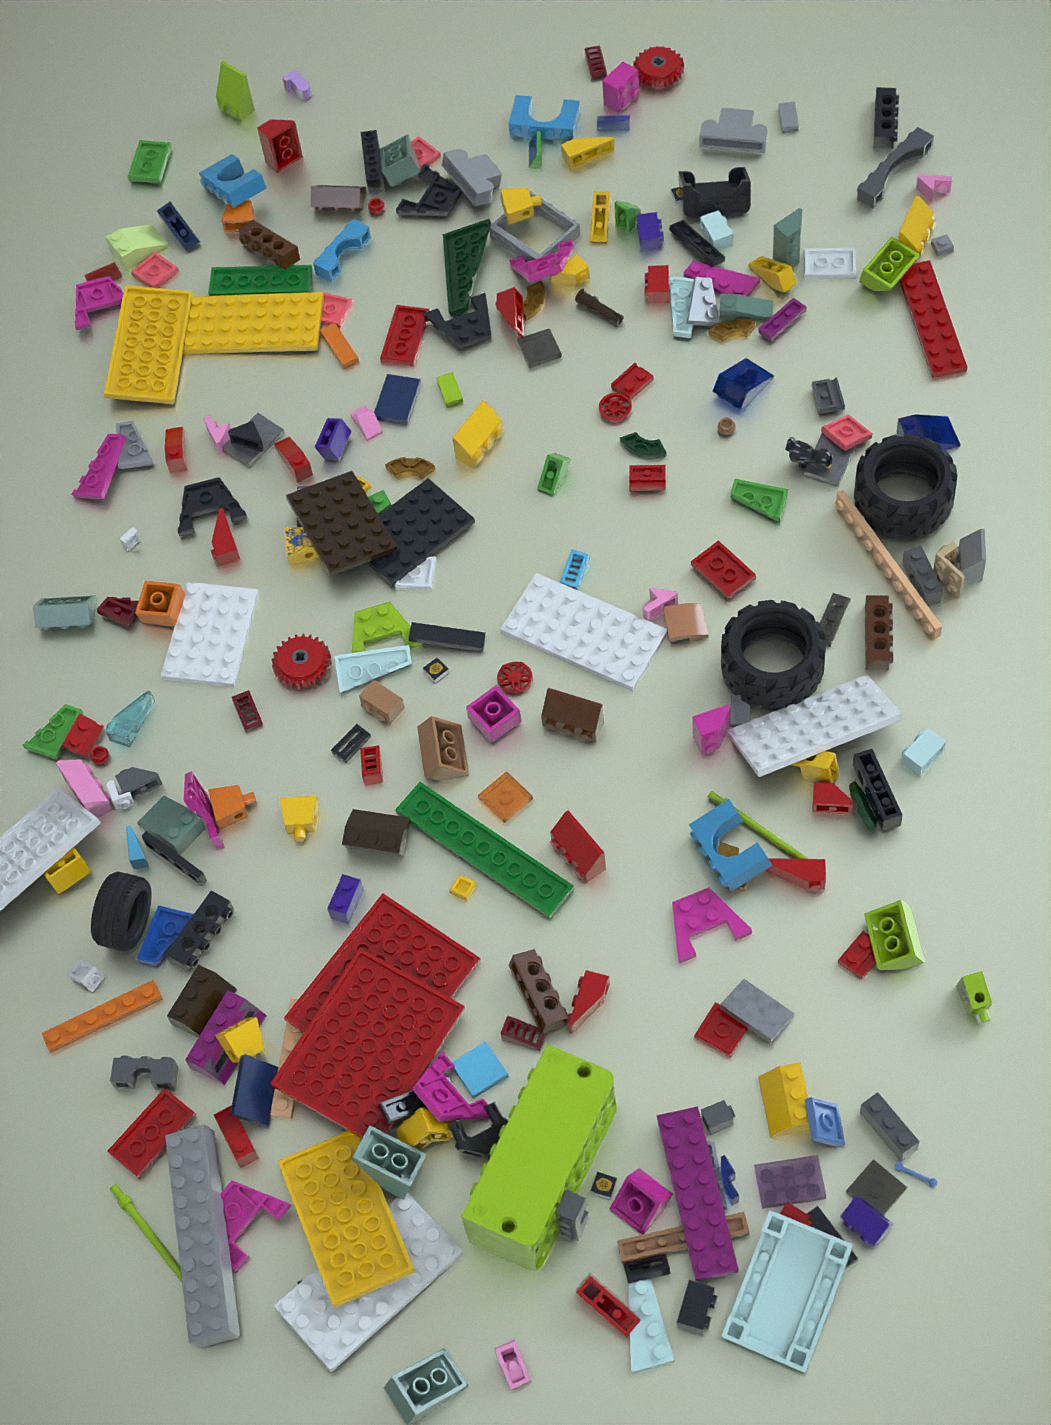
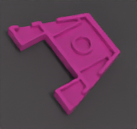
[509,239,574,282]
[75,276,123,330]
[183,771,224,849]
[672,887,752,963]
[412,1052,489,1121]
[221,1180,292,1272]

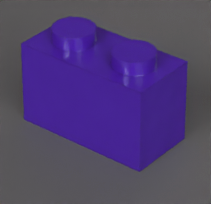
[637,212,664,251]
[315,418,351,460]
[327,874,364,924]
[840,1196,894,1246]

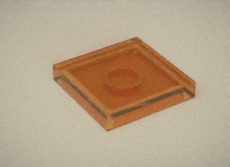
[478,771,533,823]

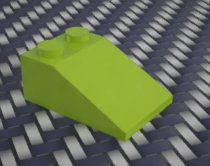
[216,61,255,122]

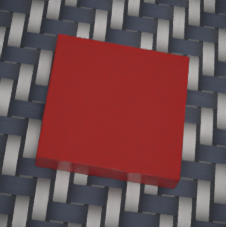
[694,1002,749,1058]

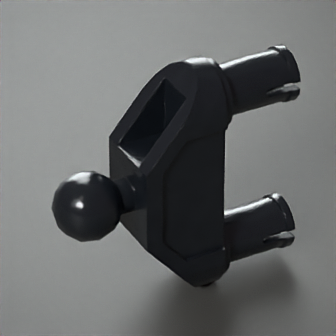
[448,1101,508,1161]

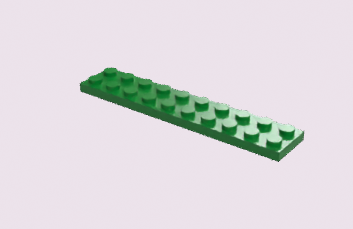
[395,782,574,918]

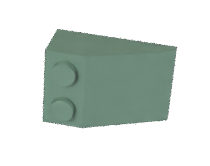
[380,134,421,187]
[137,796,206,855]
[352,1126,427,1200]
[384,1348,469,1425]

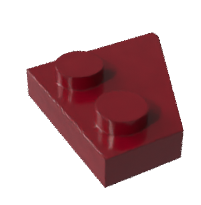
[97,597,139,627]

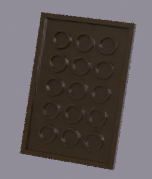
[286,471,397,576]

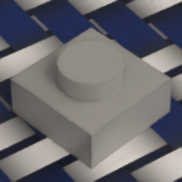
[931,234,954,256]

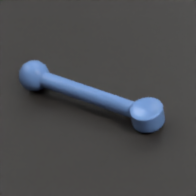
[895,1162,938,1187]

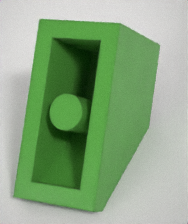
[614,201,641,233]
[537,453,571,495]

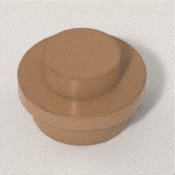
[718,418,736,435]

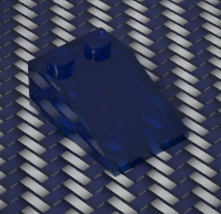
[712,358,775,409]
[896,414,961,450]

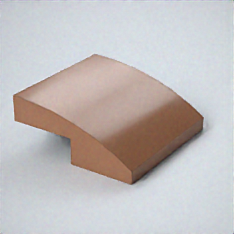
[663,603,709,642]

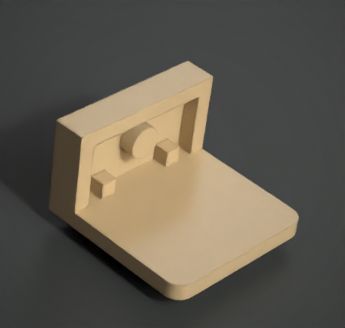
[933,541,965,597]

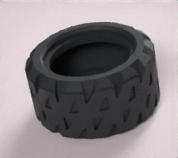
[854,434,958,539]
[721,600,826,710]

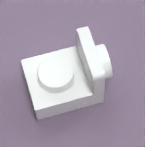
[106,780,134,811]
[68,959,104,992]

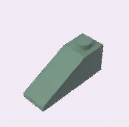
[719,293,773,319]

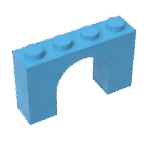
[508,95,581,141]
[199,154,267,208]
[689,799,773,891]

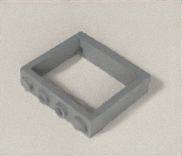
[489,191,580,262]

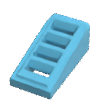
[560,549,590,589]
[126,826,148,870]

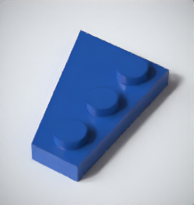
[137,905,194,966]

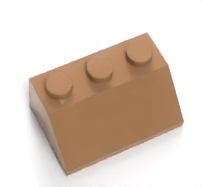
[417,716,469,781]

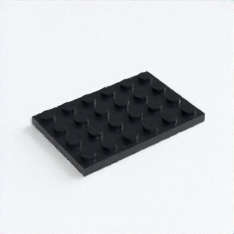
[367,478,475,586]

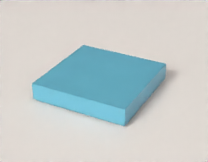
[452,1041,508,1098]

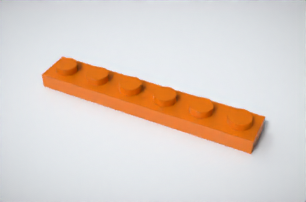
[42,980,163,1053]

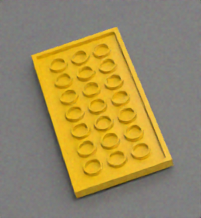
[104,285,193,404]
[183,292,324,354]
[277,1131,416,1309]

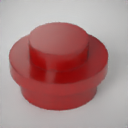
[368,198,385,214]
[90,746,109,765]

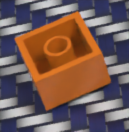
[135,581,186,627]

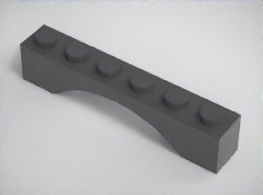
[857,127,934,209]

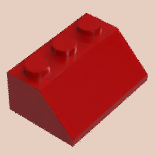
[257,119,303,173]
[550,810,606,883]

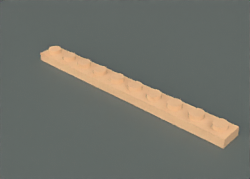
[835,490,942,639]

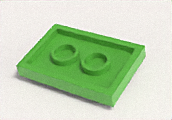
[128,140,172,183]

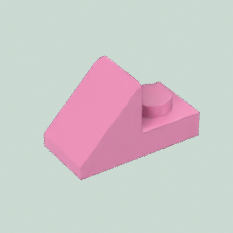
[916,174,952,201]
[350,405,383,441]
[203,416,231,454]
[643,588,678,621]
[494,1339,531,1390]

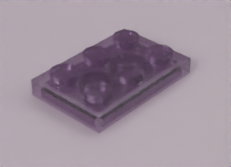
[754,1155,826,1209]

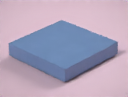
[805,1097,845,1147]

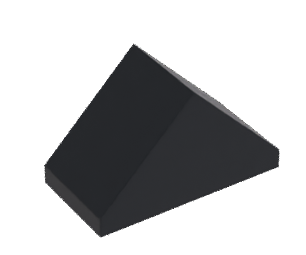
[228,421,264,452]

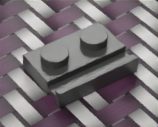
[812,377,845,414]

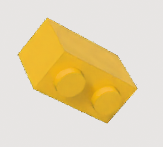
[44,847,92,894]

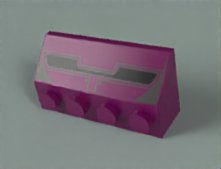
[185,990,266,1085]

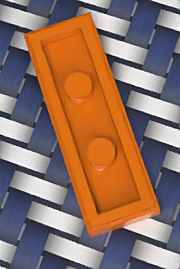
[320,323,359,368]

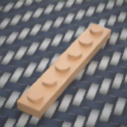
[270,999,303,1119]

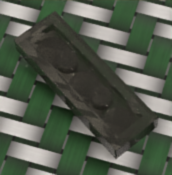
[820,593,851,647]

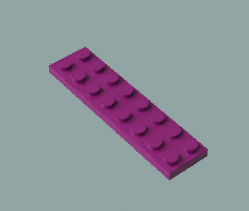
[656,1106,739,1282]

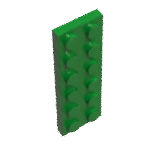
[208,265,313,296]

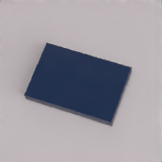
[374,374,421,424]
[230,1054,278,1128]

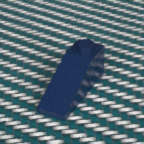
[157,201,200,251]

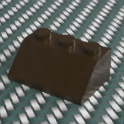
[342,809,410,857]
[167,965,237,1038]

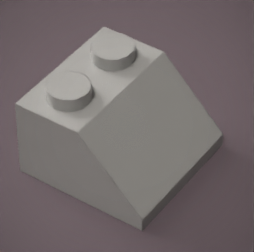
[956,529,986,581]

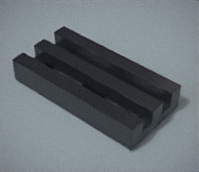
[331,724,371,763]
[623,1254,671,1284]

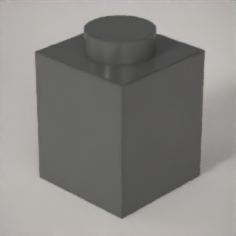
[701,1100,735,1135]

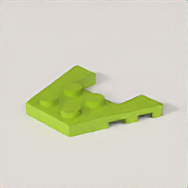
[352,602,423,653]

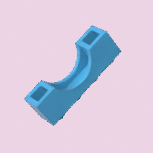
[313,219,371,283]

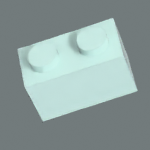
[700,211,734,250]
[902,728,946,776]

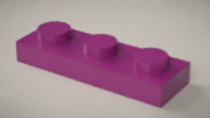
[758,298,807,342]

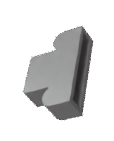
[699,108,767,153]
[442,149,502,207]

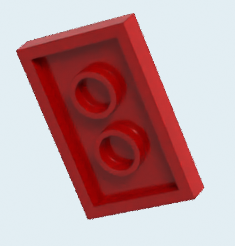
[691,540,756,600]

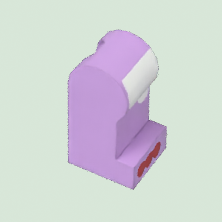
[282,70,312,100]

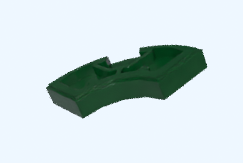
[620,432,667,459]
[849,781,877,831]

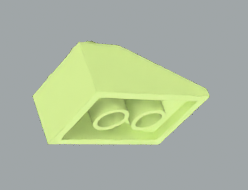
[106,224,169,270]

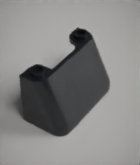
[678,167,751,218]

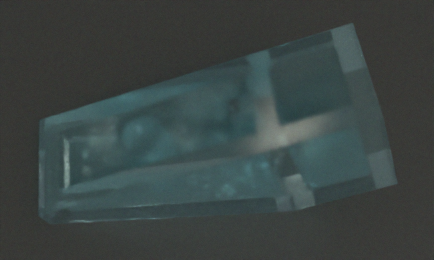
[106,691,155,747]

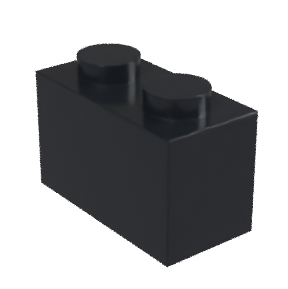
[677,1280,718,1336]

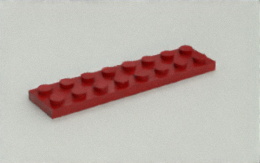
[899,260,968,378]

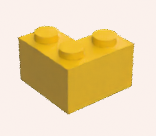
[396,1107,457,1151]

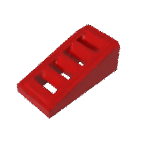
[360,745,383,786]

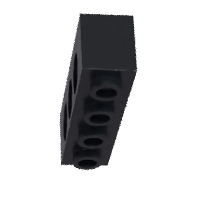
[873,87,899,149]
[360,130,385,194]
[853,749,903,832]
[165,890,234,973]

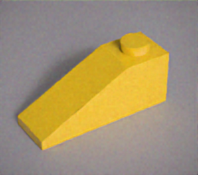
[561,137,615,169]
[590,191,612,243]
[748,256,797,293]

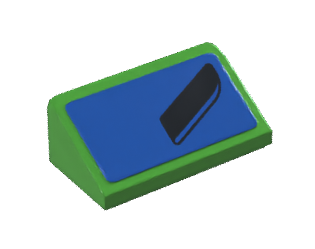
[529,131,542,168]

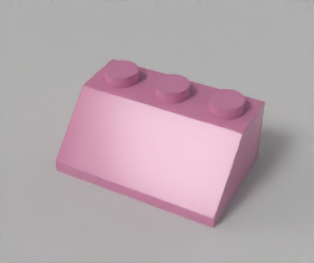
[56,760,113,818]

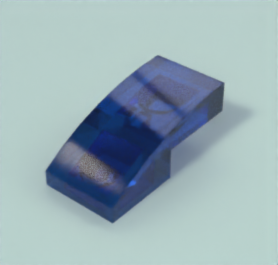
[721,1155,739,1206]

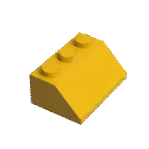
[898,195,936,261]
[452,400,504,468]
[758,1062,810,1138]

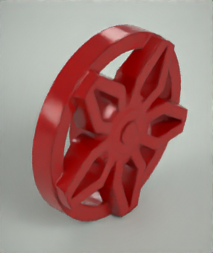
[599,393,632,423]
[497,661,533,694]

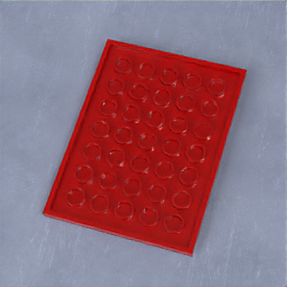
[284,893,481,1033]
[270,948,465,1139]

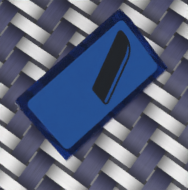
[597,115,630,130]

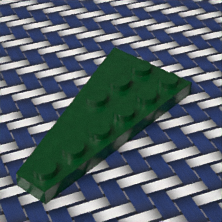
[443,219,491,317]

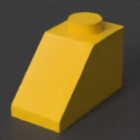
[550,254,590,286]

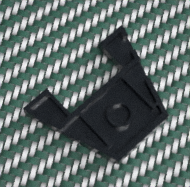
[396,164,462,216]
[424,293,491,349]
[177,477,248,537]

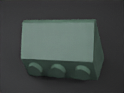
[773,208,802,268]
[33,595,96,630]

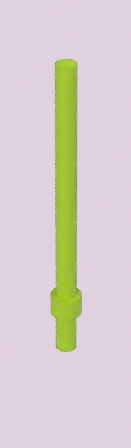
[707,791,807,859]
[110,1184,182,1283]

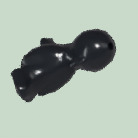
[785,437,833,469]

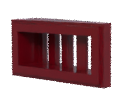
[585,45,607,80]
[232,690,263,731]
[501,1016,547,1051]

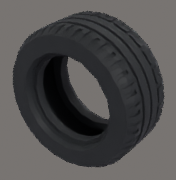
[91,871,152,952]

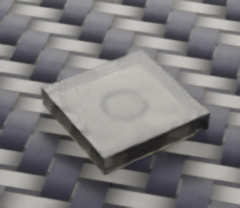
[517,328,562,368]
[846,1159,907,1215]

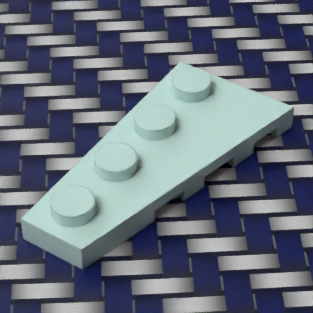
[670,276,694,338]
[334,645,412,693]
[628,1279,674,1374]

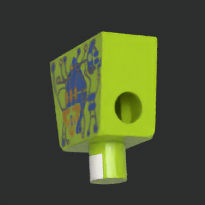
[956,971,992,1024]

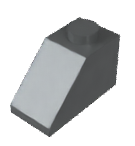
[115,767,163,800]

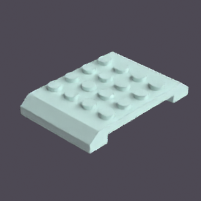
[721,1210,853,1373]

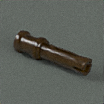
[575,289,624,325]

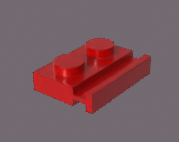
[611,363,654,400]
[629,465,666,491]
[61,713,104,760]
[838,931,876,980]

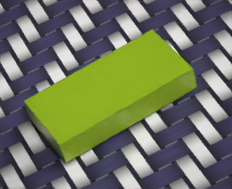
[436,372,463,407]

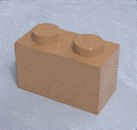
[359,680,405,724]

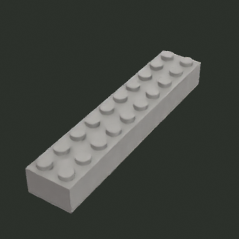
[165,1124,240,1348]

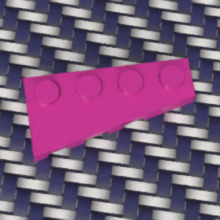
[684,261,760,296]
[71,434,126,499]

